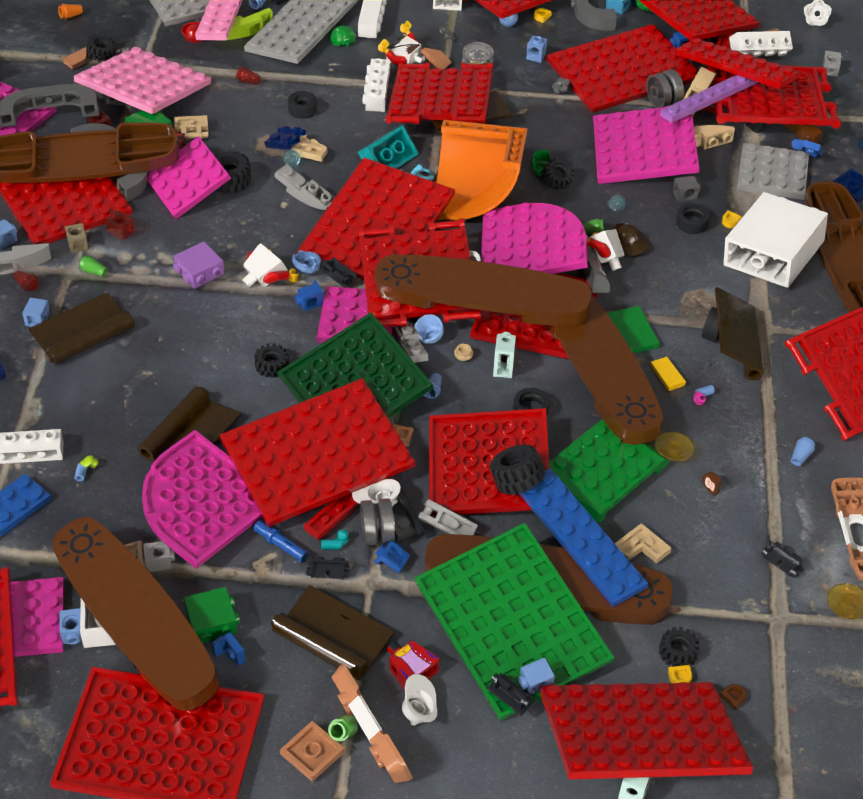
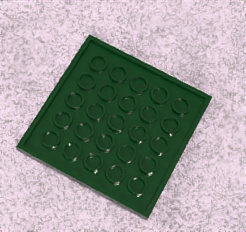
[277,312,434,418]

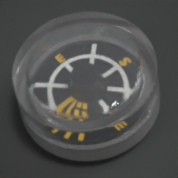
[462,42,494,64]

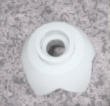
[804,0,831,26]

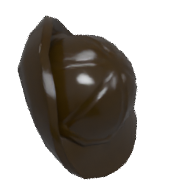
[610,223,651,257]

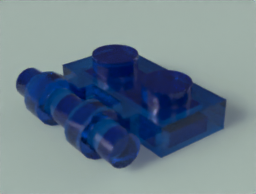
[264,126,306,150]

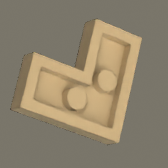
[615,523,671,564]

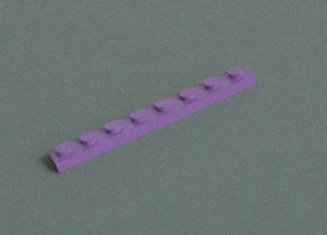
[660,75,758,123]

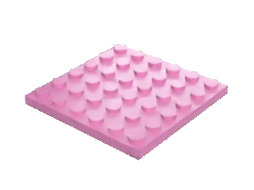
[74,47,211,114]

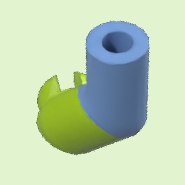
[74,455,98,481]

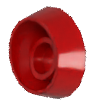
[181,22,203,43]

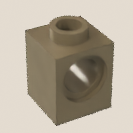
[65,223,88,253]

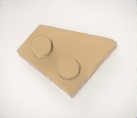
[290,132,328,162]

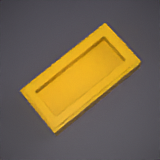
[650,357,686,391]

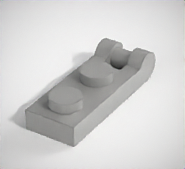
[418,499,478,535]

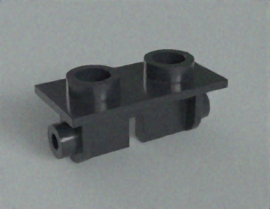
[321,257,357,288]
[761,540,804,578]
[306,556,350,580]
[487,673,535,716]

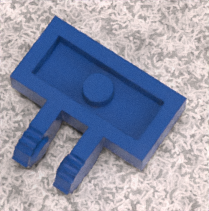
[791,139,823,158]

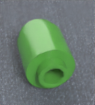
[328,715,358,742]

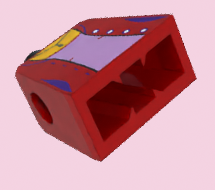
[387,641,440,691]

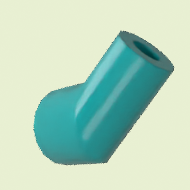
[321,529,349,550]

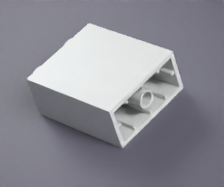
[724,192,828,288]

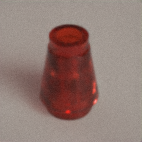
[236,67,260,85]
[14,270,39,291]

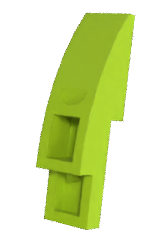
[227,8,273,40]

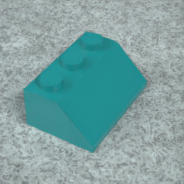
[358,125,419,169]

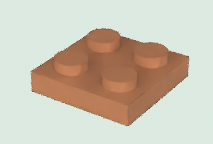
[280,721,345,782]

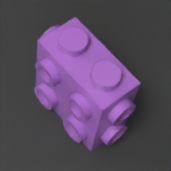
[173,242,225,289]

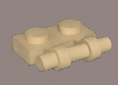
[174,115,209,141]

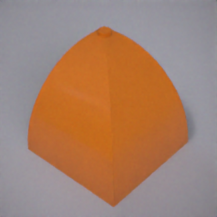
[436,120,528,220]

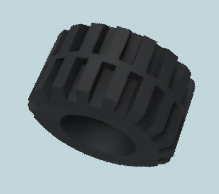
[215,151,251,194]
[489,444,545,495]

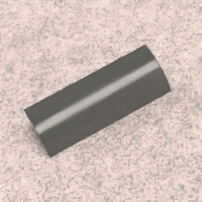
[581,244,610,293]

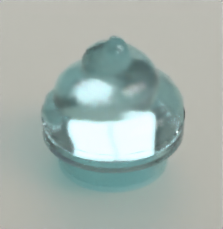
[283,150,300,167]
[607,194,626,211]

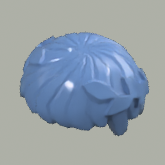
[292,250,321,274]

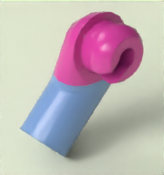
[693,385,715,405]

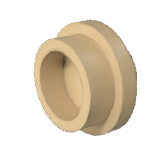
[454,344,473,361]

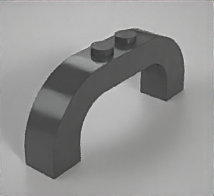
[571,0,617,31]
[0,84,100,127]
[70,123,148,201]

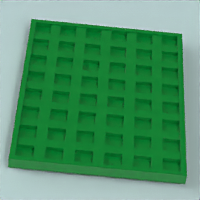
[414,523,614,721]

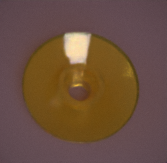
[655,432,694,461]
[827,583,863,619]

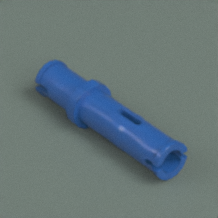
[253,520,309,563]

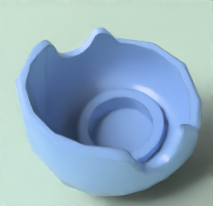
[415,314,444,344]

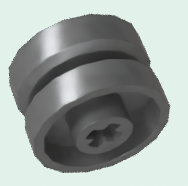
[646,69,684,108]
[360,498,395,546]

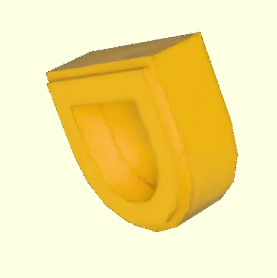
[534,8,552,23]
[722,210,742,228]
[668,665,692,683]

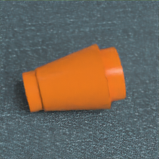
[58,4,83,19]

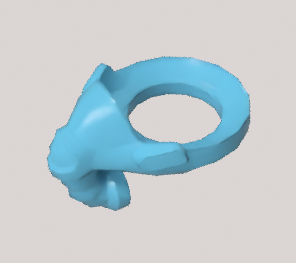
[410,164,434,181]

